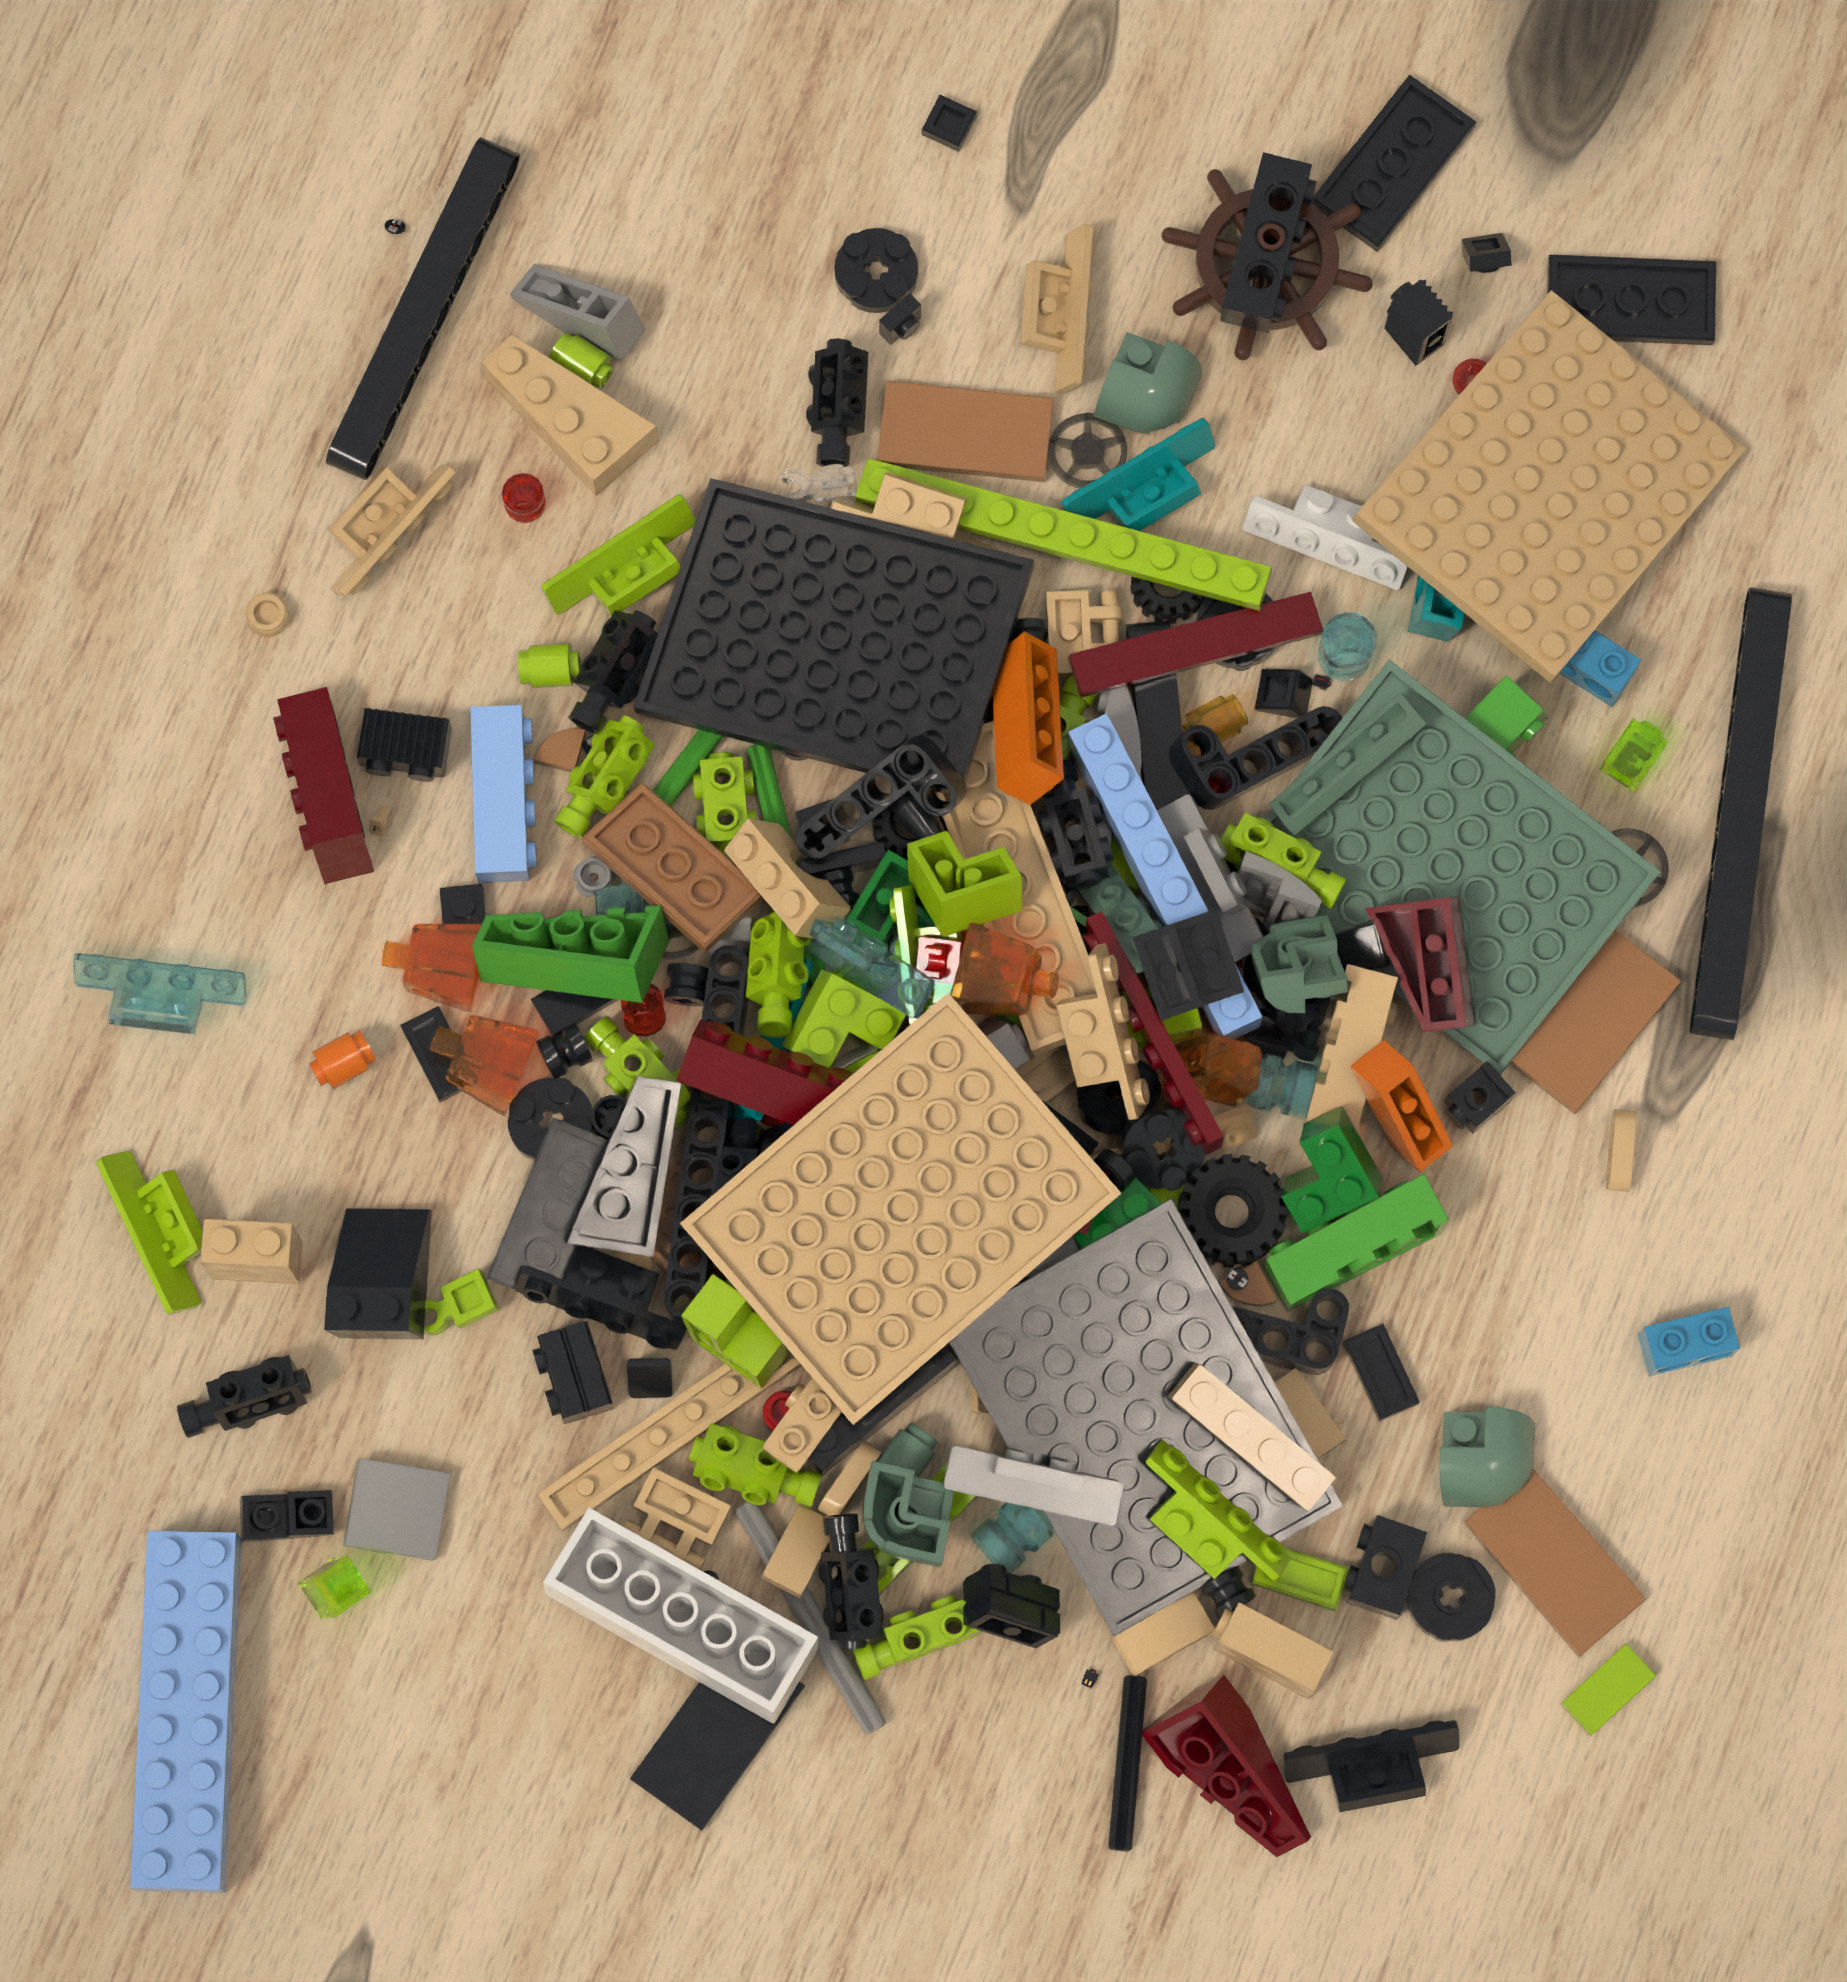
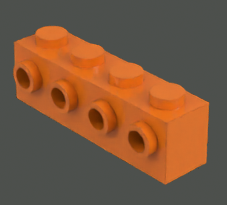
[993,632,1064,805]

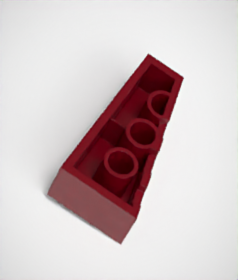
[273,687,374,884]

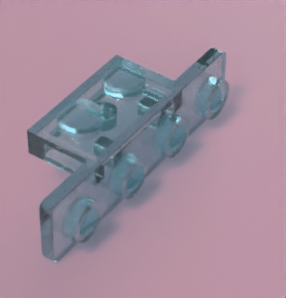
[805,917,935,1019]
[73,953,247,1034]

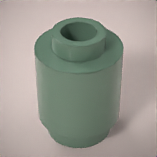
[877,1423,938,1477]

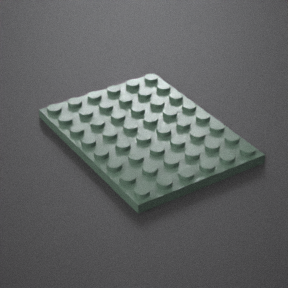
[1230,659,1661,1075]

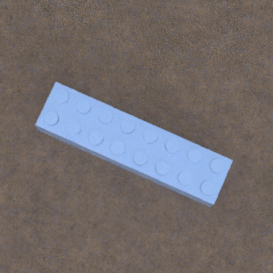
[130,1531,242,1893]

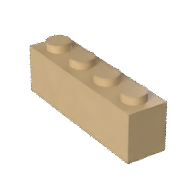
[1167,1363,1336,1512]

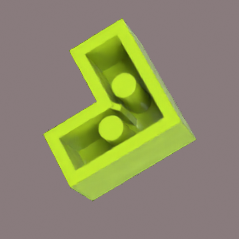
[907,831,1022,938]
[781,969,907,1068]
[681,1274,790,1389]

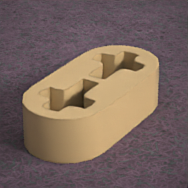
[1606,1109,1637,1192]
[818,1441,883,1516]

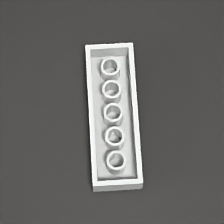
[543,1508,818,1724]

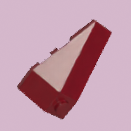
[1142,1674,1311,1857]

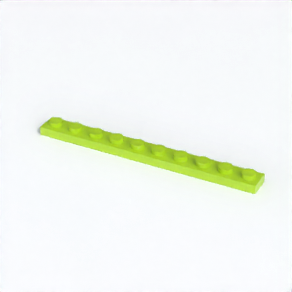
[855,458,1272,611]

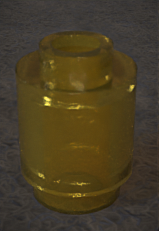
[1182,694,1248,748]

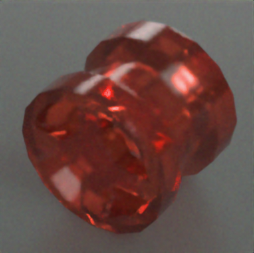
[502,473,546,523]
[620,984,666,1037]

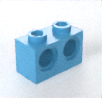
[1559,631,1641,707]
[1638,1307,1740,1377]

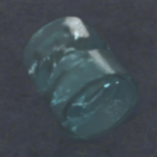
[1317,612,1377,681]
[1246,1052,1318,1120]
[970,1502,1053,1573]

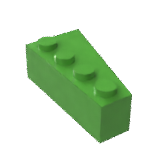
[1465,675,1549,757]
[472,905,669,1003]
[1263,1174,1449,1312]

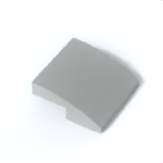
[1236,851,1322,933]
[343,1459,451,1561]

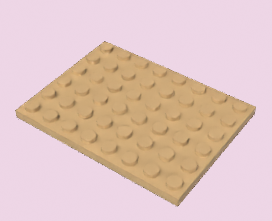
[1352,290,1746,683]
[680,993,1121,1425]

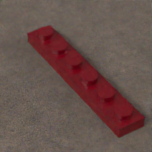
[1082,911,1224,1155]

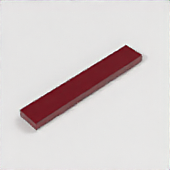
[1068,592,1324,698]

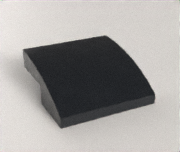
[1132,909,1244,1020]

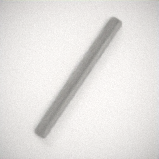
[736,1502,886,1734]

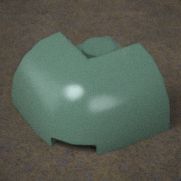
[1094,332,1202,434]
[1252,915,1348,1013]
[1439,1406,1535,1507]
[863,1461,954,1568]

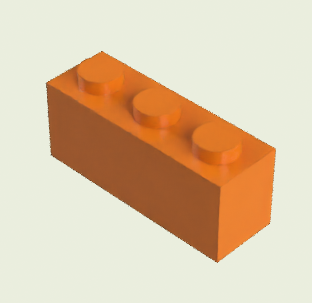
[1350,1040,1453,1172]

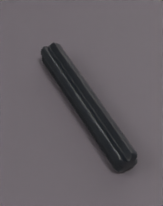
[1108,1675,1147,1852]

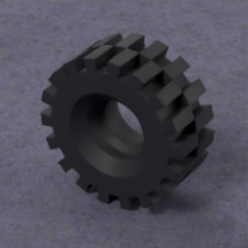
[1177,1154,1289,1268]

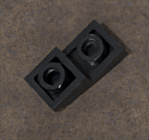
[240,1490,334,1542]

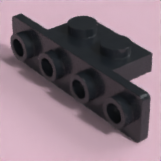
[514,1245,687,1350]
[1283,1720,1459,1813]

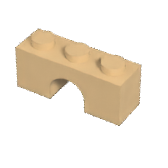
[724,818,851,941]

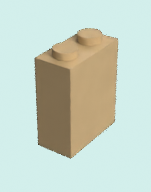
[200,1219,302,1284]
[1211,1602,1334,1699]

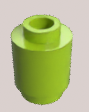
[549,333,614,389]
[518,643,581,688]

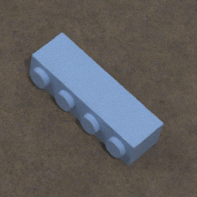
[470,705,537,883]

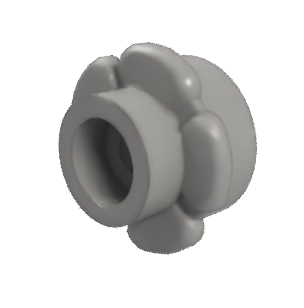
[573,856,616,897]

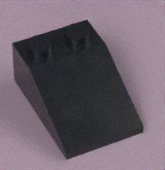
[324,1208,432,1340]

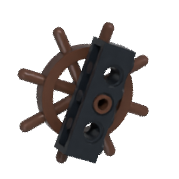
[1161,152,1373,361]

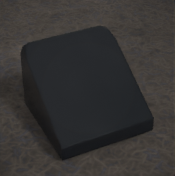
[1255,669,1312,718]
[627,1358,673,1399]

